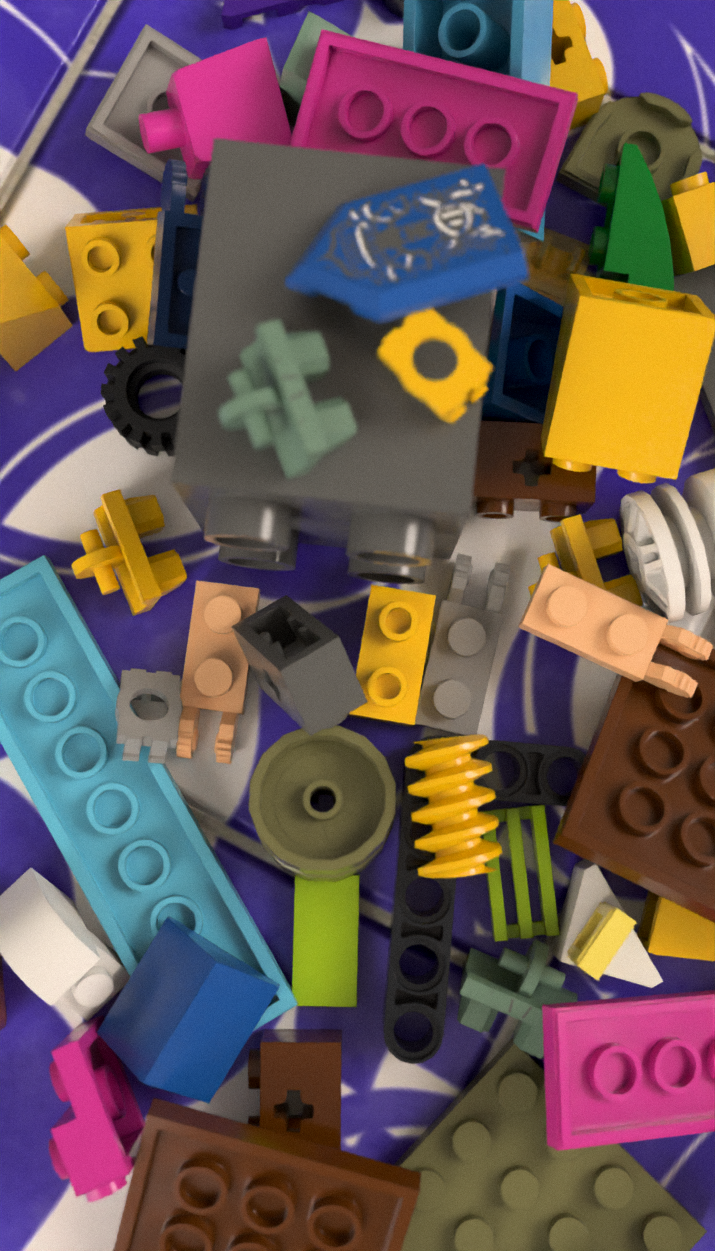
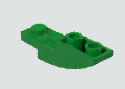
[587,143,674,291]

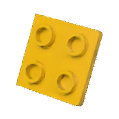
[65,204,198,352]

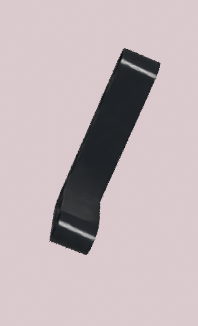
[382,735,586,1064]

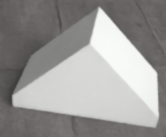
[551,859,663,988]

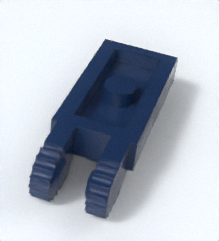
[147,158,210,349]

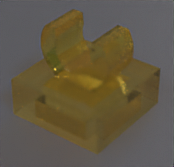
[520,227,589,307]

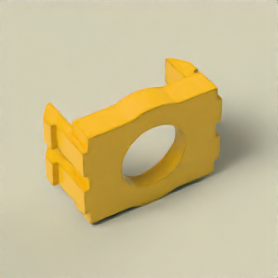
[377,308,493,424]

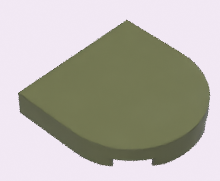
[556,92,702,208]

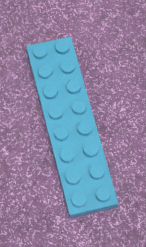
[0,555,298,1031]

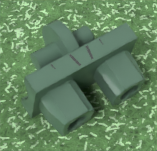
[218,319,357,479]
[457,940,577,1059]

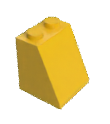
[541,273,715,483]

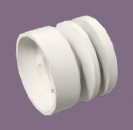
[619,468,715,624]

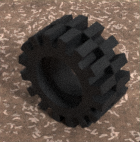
[101,336,187,457]

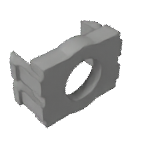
[115,668,182,764]

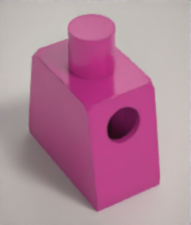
[138,37,292,179]

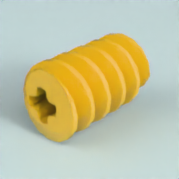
[405,734,502,878]

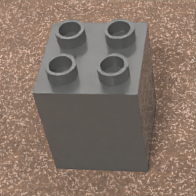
[171,138,506,585]

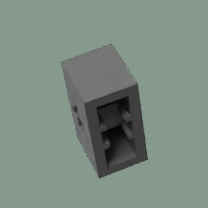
[231,595,367,736]

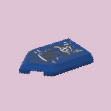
[285,163,528,323]

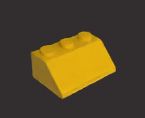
[0,224,73,372]

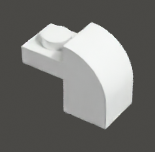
[0,867,130,1021]

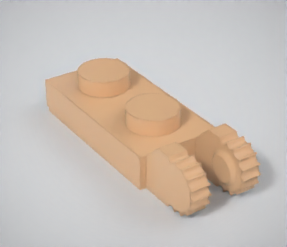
[518,564,713,698]
[176,580,261,764]

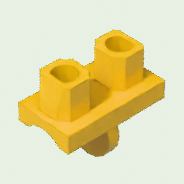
[71,489,187,616]
[528,514,643,607]

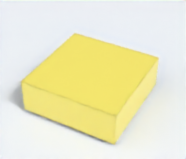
[567,901,637,980]

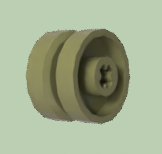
[249,725,396,882]

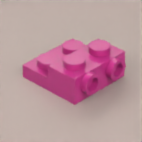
[49,1015,145,1202]

